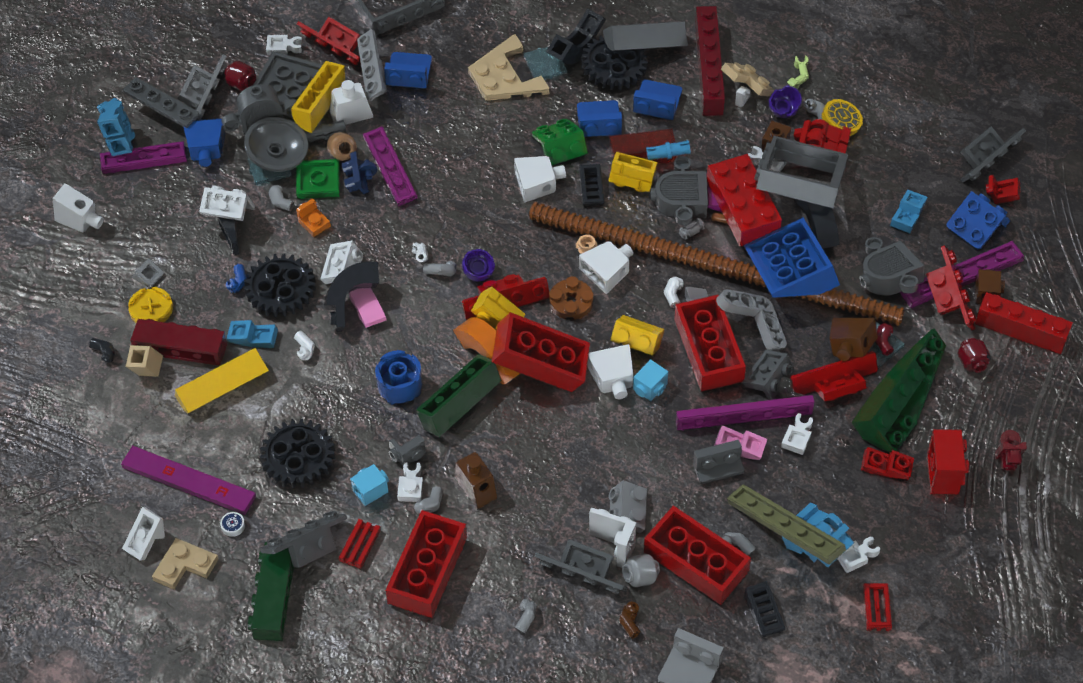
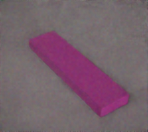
[363,127,417,206]
[100,141,187,174]

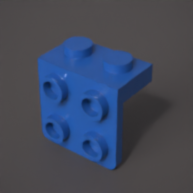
[384,52,432,88]
[633,80,682,120]
[577,100,622,137]
[946,191,1010,249]

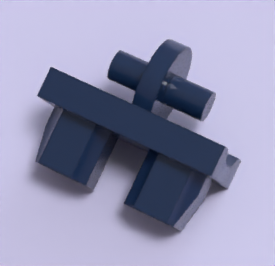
[342,151,377,194]

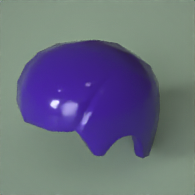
[769,85,802,119]
[462,249,495,282]

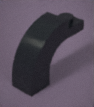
[546,8,606,65]
[794,199,840,249]
[324,262,379,332]

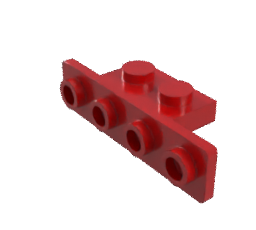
[296,17,361,66]
[926,245,977,331]
[462,274,550,320]
[791,351,878,402]

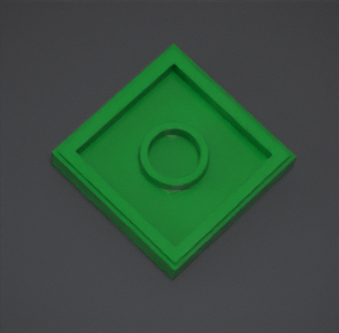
[296,159,340,199]

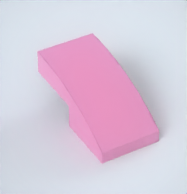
[349,288,386,328]
[714,425,767,460]

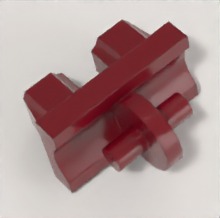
[995,430,1027,470]

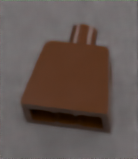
[830,318,878,361]
[454,452,497,509]

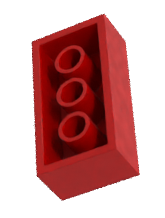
[707,154,782,247]
[674,295,746,392]
[492,312,590,392]
[644,505,751,605]
[385,510,467,618]

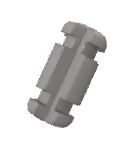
[679,218,705,240]

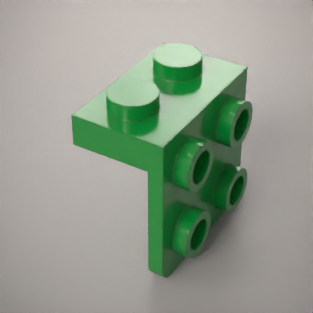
[532,119,588,165]

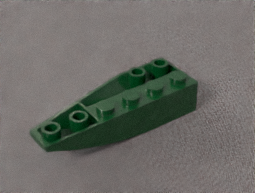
[851,329,946,453]

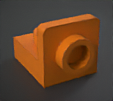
[296,199,331,238]

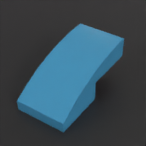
[890,190,928,233]
[226,320,278,348]

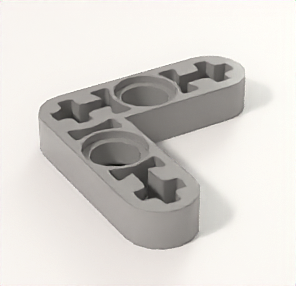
[716,289,787,352]

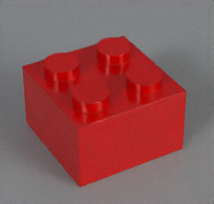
[927,429,969,494]

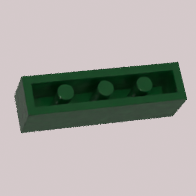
[416,354,502,437]
[248,542,294,641]

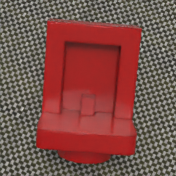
[986,175,1020,204]

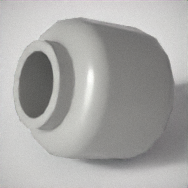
[622,554,660,587]

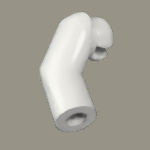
[664,277,684,308]

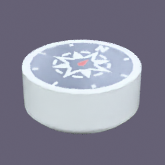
[220,512,245,537]

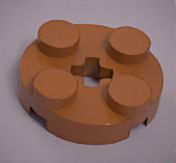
[549,276,593,320]

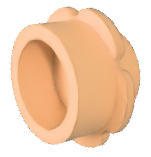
[576,235,597,254]

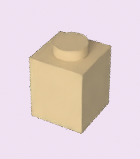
[126,345,163,377]

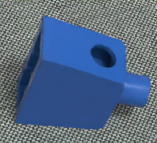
[184,119,226,167]

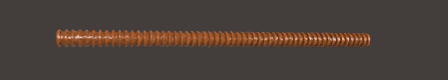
[529,202,905,327]

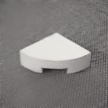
[735,86,751,108]

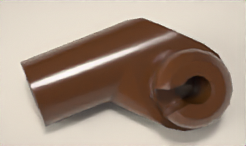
[619,601,641,639]

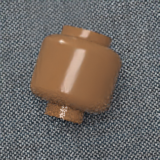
[327,132,357,161]

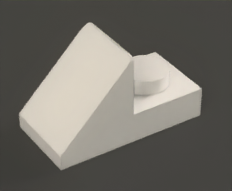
[122,507,165,560]

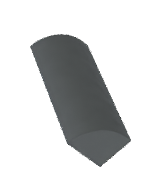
[603,22,688,51]

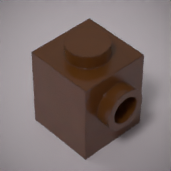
[761,121,791,152]
[975,269,1005,304]

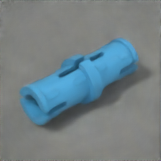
[646,140,691,160]

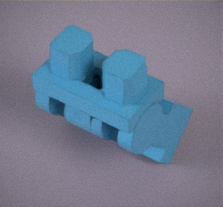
[97,98,135,156]
[782,502,854,567]

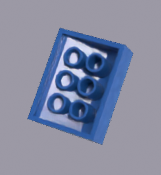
[744,217,840,298]

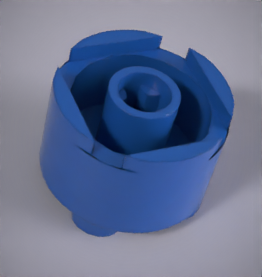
[375,350,422,404]

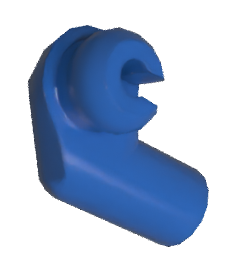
[226,264,247,293]

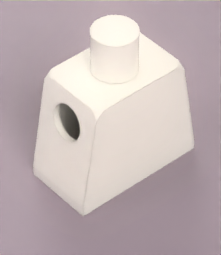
[330,80,373,125]
[514,156,566,203]
[52,183,104,232]
[579,242,633,294]
[587,344,633,399]

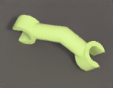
[787,55,809,90]

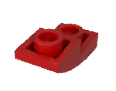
[860,447,914,479]

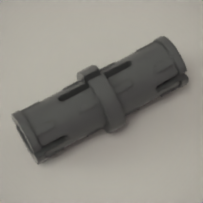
[303,120,347,142]

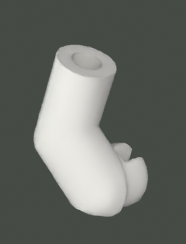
[412,242,428,263]
[294,331,315,360]

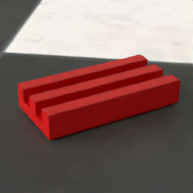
[339,519,381,569]
[863,583,892,631]

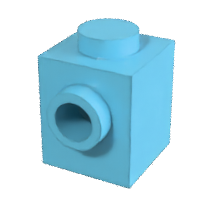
[633,359,668,401]
[350,464,389,506]

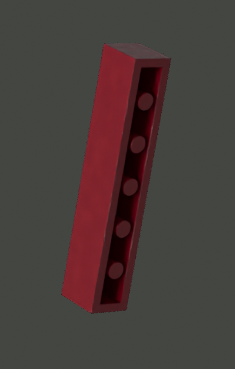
[695,6,725,116]

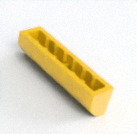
[291,61,345,133]
[175,348,269,414]

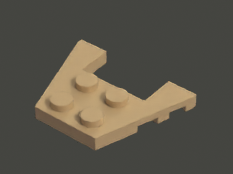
[468,34,550,101]

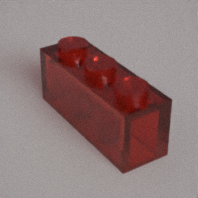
[610,129,676,164]

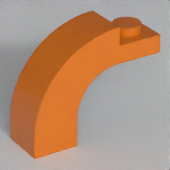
[453,317,520,385]

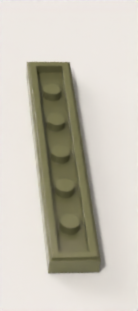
[727,484,846,565]

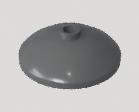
[244,117,308,172]

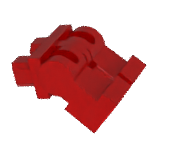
[794,119,851,154]

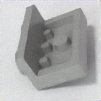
[609,480,647,533]

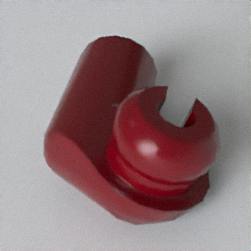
[875,323,894,356]

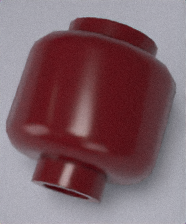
[225,61,256,91]
[957,338,991,373]

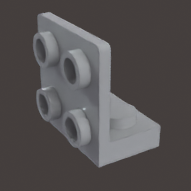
[658,628,724,683]

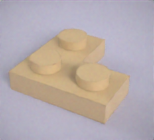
[721,62,774,97]
[152,538,219,589]

